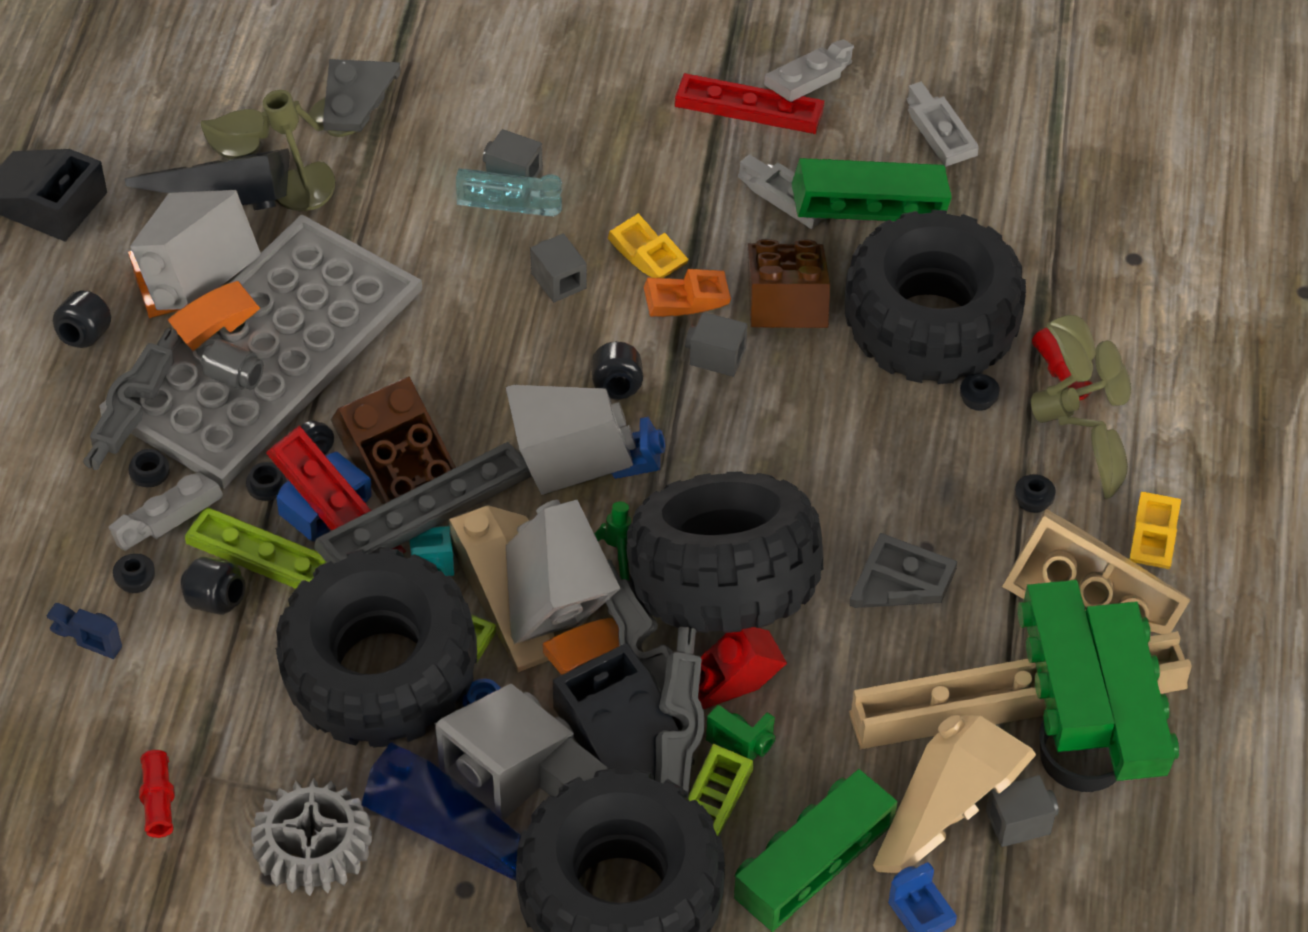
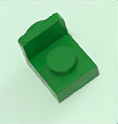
[706,705,776,760]

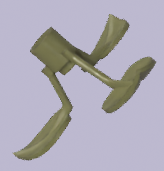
[201,90,355,211]
[1031,315,1131,499]

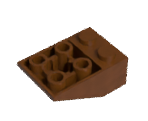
[748,239,830,328]
[331,376,456,505]

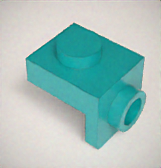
[410,526,454,576]

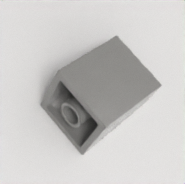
[130,190,261,310]
[506,385,636,495]
[506,500,621,644]
[435,683,574,822]

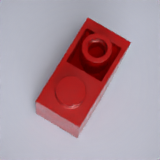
[698,627,787,709]

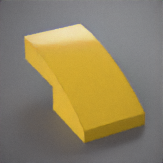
[607,213,689,278]
[1129,491,1181,569]

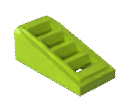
[688,744,753,836]

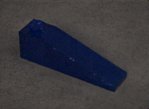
[361,743,521,881]

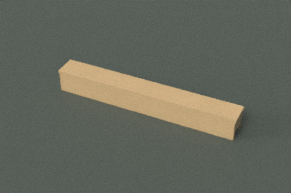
[849,631,1192,750]

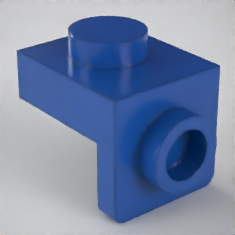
[611,417,665,479]
[888,862,957,932]

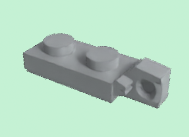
[764,39,854,102]
[907,81,979,167]
[738,154,825,229]
[109,472,223,551]

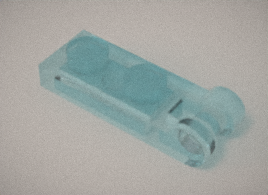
[456,168,562,216]

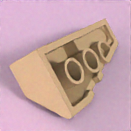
[449,505,554,672]
[1002,509,1191,634]
[873,715,1036,873]

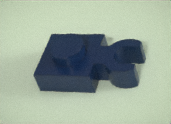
[46,603,122,659]

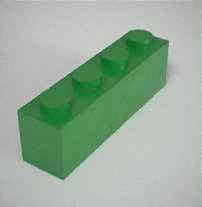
[791,158,952,221]
[1018,580,1115,752]
[1086,602,1179,781]
[734,769,898,932]

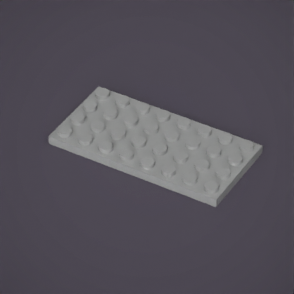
[99,214,422,489]

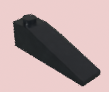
[125,148,290,210]

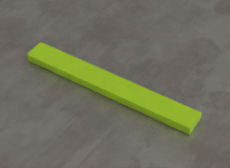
[185,507,496,663]

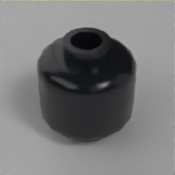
[52,290,112,348]
[591,341,644,400]
[181,557,246,615]

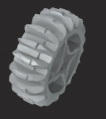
[251,778,372,896]

